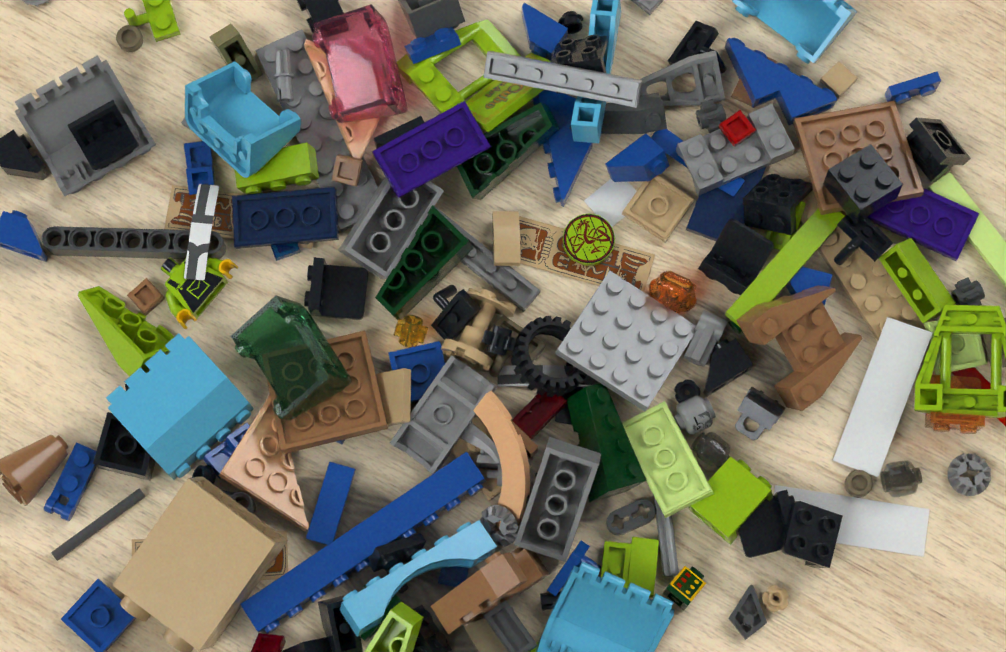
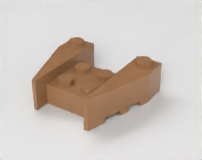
[737,285,862,411]
[431,547,549,634]

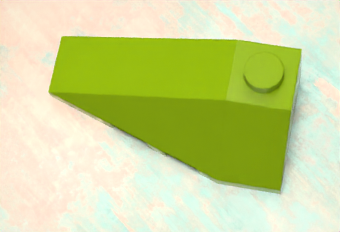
[78,286,174,377]

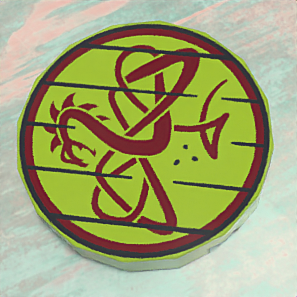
[563,213,615,266]

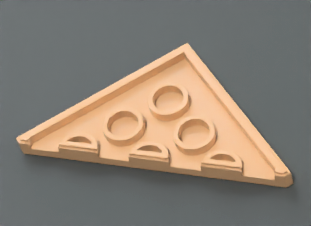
[304,39,397,159]
[218,394,309,532]

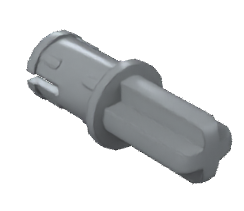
[273,50,294,103]

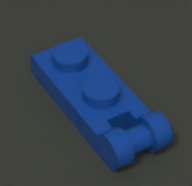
[44,442,96,521]

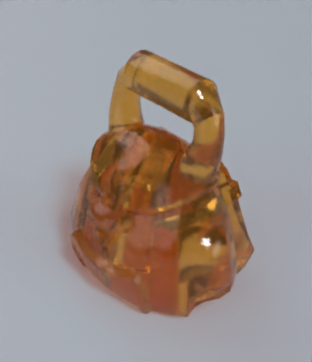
[649,271,697,314]

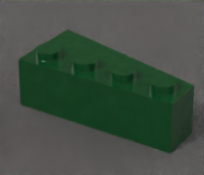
[457,103,560,200]
[375,205,474,322]
[567,383,646,503]

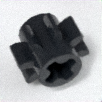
[482,325,517,356]

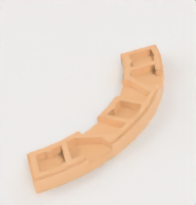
[473,390,530,527]

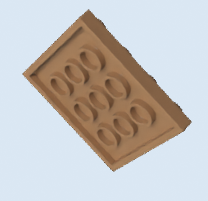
[793,101,924,215]
[262,330,388,454]

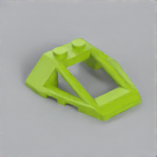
[393,19,521,114]
[914,305,1006,418]

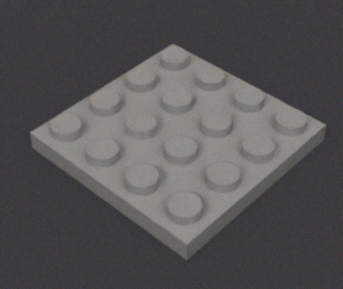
[555,271,696,411]

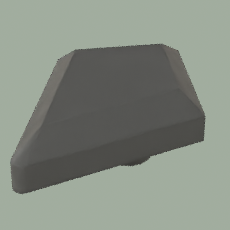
[728,585,767,640]

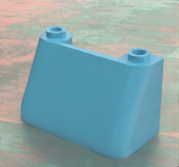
[732,0,857,64]
[185,61,301,178]

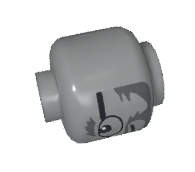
[674,395,716,435]

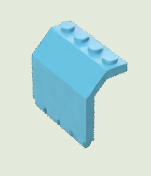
[106,333,254,480]
[535,561,675,652]

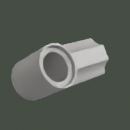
[684,310,728,367]

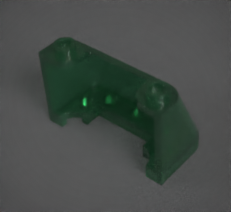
[231,295,352,420]

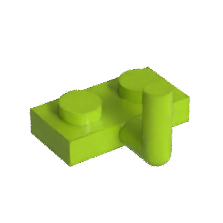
[124,0,181,42]

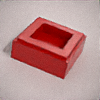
[719,110,756,147]

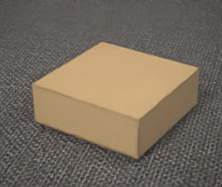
[820,61,857,98]

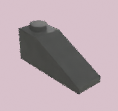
[601,92,667,134]

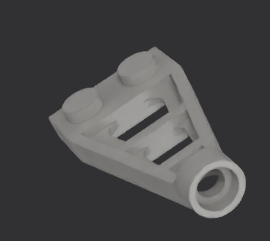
[639,50,725,106]

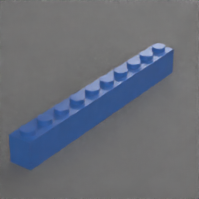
[240,452,486,634]

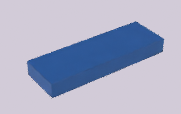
[306,461,356,545]

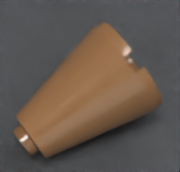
[0,435,68,506]

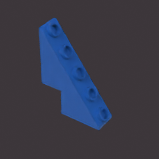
[724,38,837,125]
[533,90,593,207]

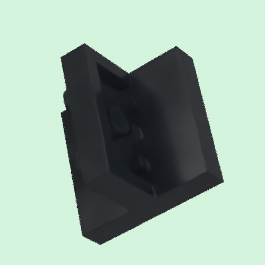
[906,118,971,182]

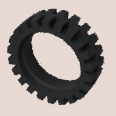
[511,316,587,397]

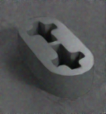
[606,499,655,536]

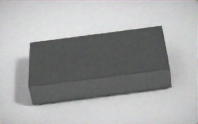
[483,600,537,652]

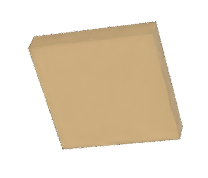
[622,175,695,242]
[376,368,411,426]

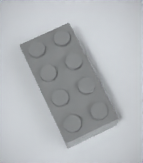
[338,176,444,279]
[514,437,601,562]

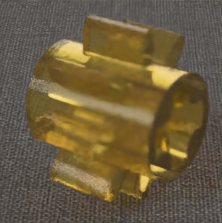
[393,315,428,348]

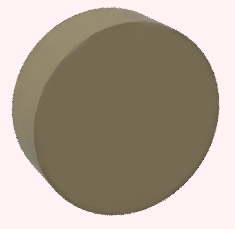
[116,25,143,52]
[845,470,873,498]

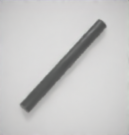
[51,488,146,561]

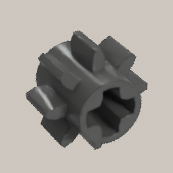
[696,99,726,133]
[952,277,985,306]

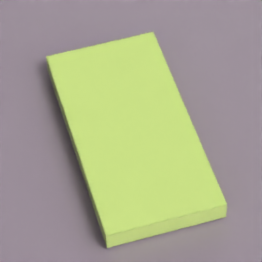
[622,401,714,518]

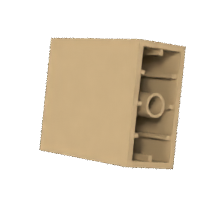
[113,476,288,652]

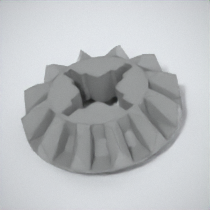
[948,453,991,496]
[480,505,518,547]

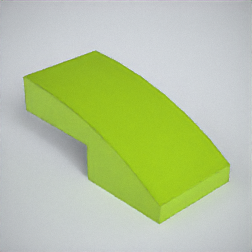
[627,537,659,598]

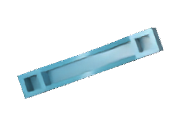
[571,0,621,143]
[340,520,497,637]

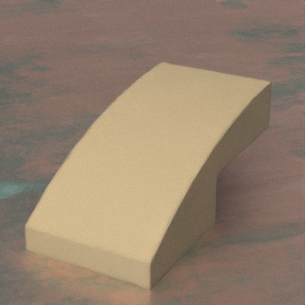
[492,211,521,266]

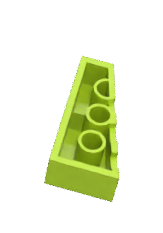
[364,602,424,652]

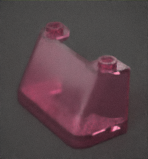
[312,4,408,123]

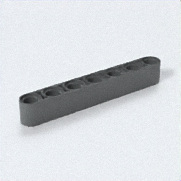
[42,226,226,259]

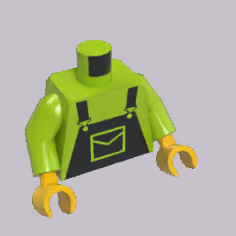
[161,257,238,329]

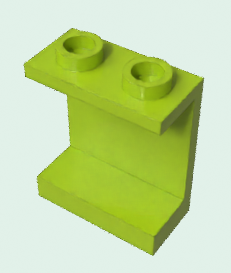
[689,456,773,545]

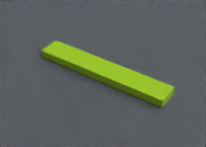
[725,208,845,328]

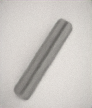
[654,499,679,577]

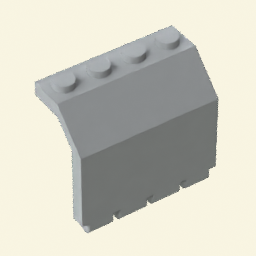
[15,55,156,196]

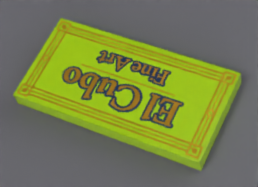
[466,53,551,132]

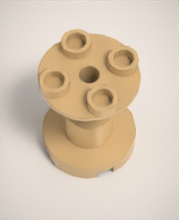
[441,288,516,372]

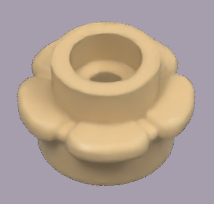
[762,585,789,612]

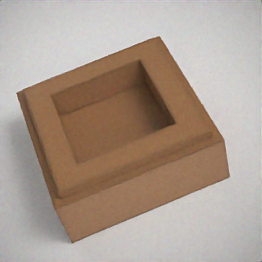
[331,154,364,187]
[127,278,165,316]

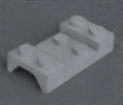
[676,104,795,196]
[390,355,497,474]

